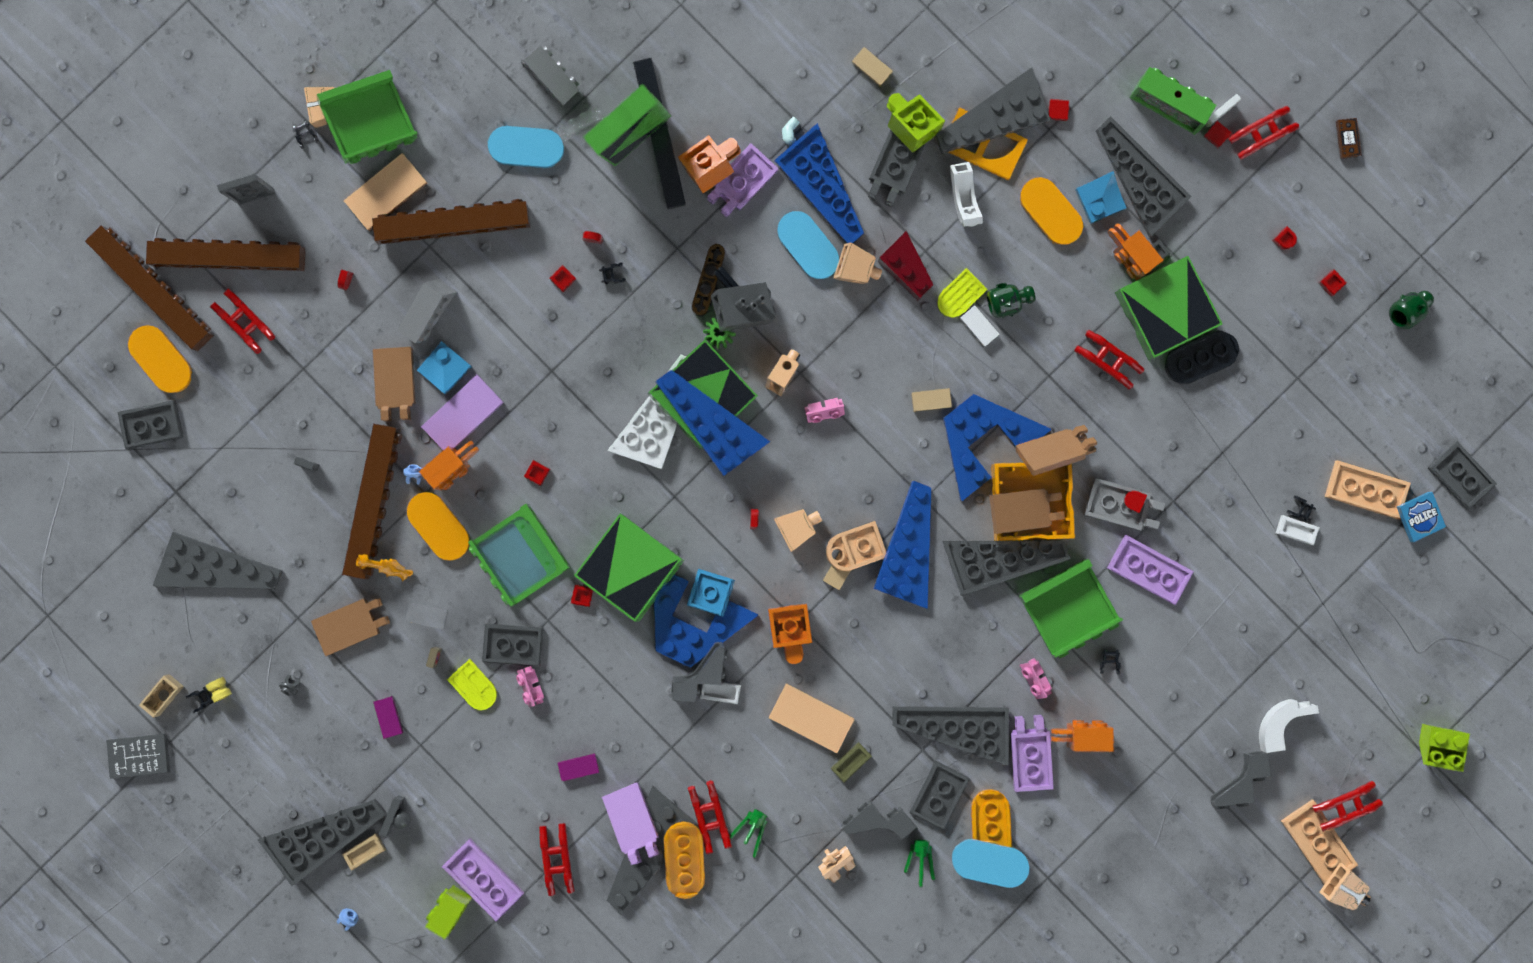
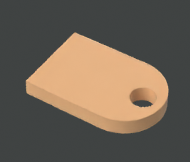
[826,521,886,571]

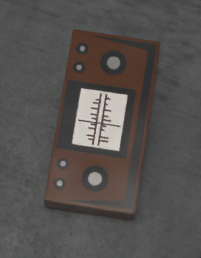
[1336,118,1361,159]

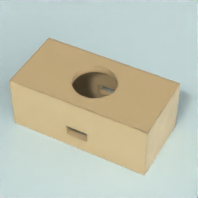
[139,674,184,718]

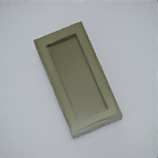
[831,742,872,783]

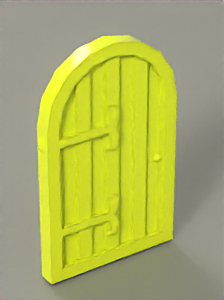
[937,268,988,318]
[447,659,497,710]

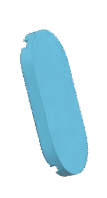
[488,126,564,168]
[778,211,839,279]
[952,839,1029,888]

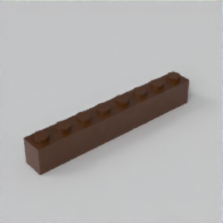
[372,199,531,245]
[85,225,214,351]
[146,238,306,271]
[342,423,402,579]

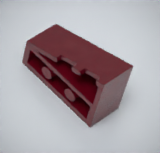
[878,231,934,301]

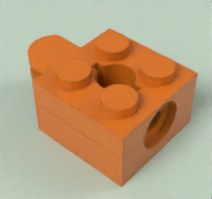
[678,135,741,193]
[1108,223,1163,281]
[419,441,479,491]
[768,603,812,664]
[1051,720,1114,752]

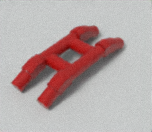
[1228,106,1299,160]
[210,288,275,354]
[1074,330,1145,390]
[688,780,732,854]
[1312,781,1383,831]
[539,823,575,896]

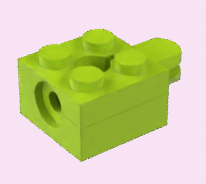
[886,93,945,153]

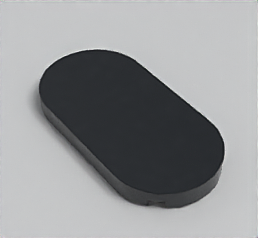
[1165,331,1239,384]

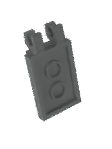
[868,129,925,207]

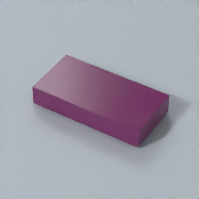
[373,696,403,739]
[557,753,600,781]

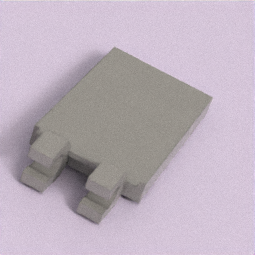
[1084,478,1165,531]

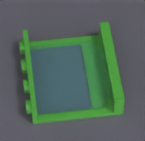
[468,504,571,606]

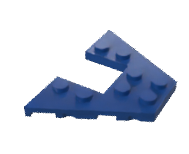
[943,394,1051,501]
[654,574,758,667]

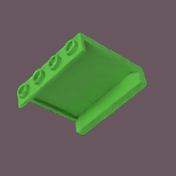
[317,70,418,164]
[1019,559,1123,659]

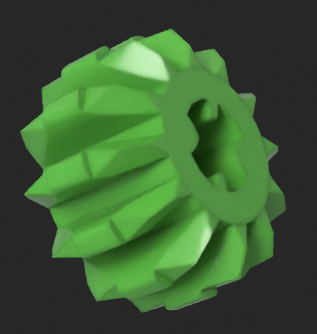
[703,318,736,350]

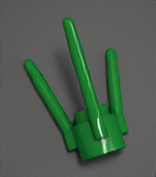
[730,809,768,858]
[904,840,935,888]

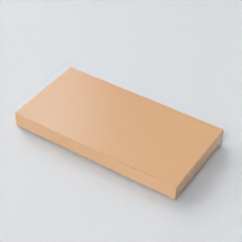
[344,153,428,231]
[1325,460,1411,520]
[769,683,854,753]
[1281,800,1358,885]

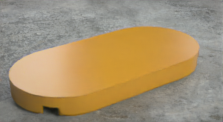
[1020,177,1083,245]
[128,325,192,393]
[407,492,470,560]
[971,789,1012,847]
[664,822,705,899]

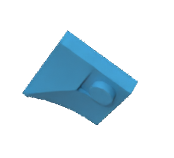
[1075,171,1126,224]
[417,341,472,394]

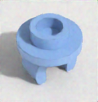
[404,464,422,484]
[337,908,358,931]

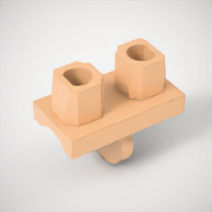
[818,846,856,883]

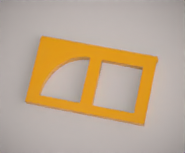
[948,107,1028,181]

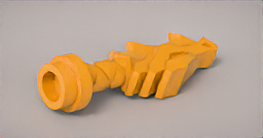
[356,554,413,582]

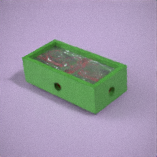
[1129,67,1217,135]

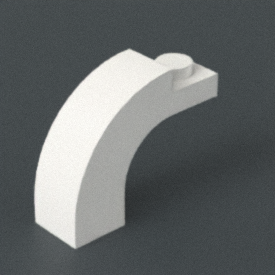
[950,162,983,227]
[1259,699,1319,753]

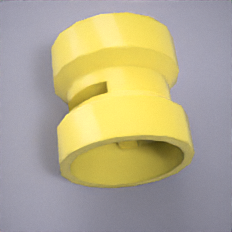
[205,677,232,703]

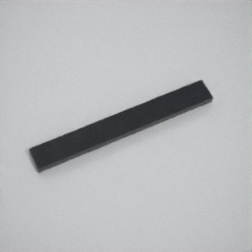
[633,58,686,209]

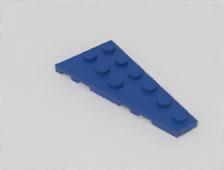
[774,123,864,244]
[655,370,770,476]
[873,481,931,609]

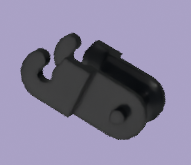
[293,120,318,149]
[599,262,626,285]
[1286,496,1316,521]
[1100,649,1121,675]
[185,687,213,713]

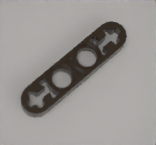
[691,244,725,316]

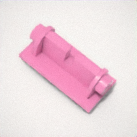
[804,398,845,423]
[1020,658,1052,699]
[516,666,544,707]

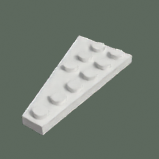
[607,355,686,469]

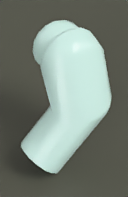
[782,117,800,146]

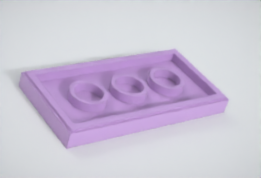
[421,375,504,450]
[1107,535,1193,605]
[442,838,524,921]

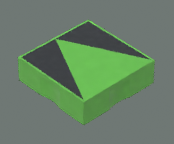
[583,84,671,166]
[1115,256,1223,361]
[647,340,758,449]
[574,513,685,622]

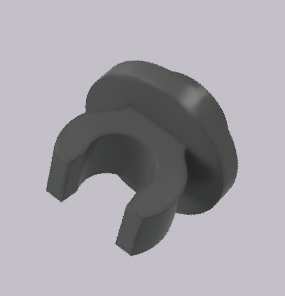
[279,675,300,696]

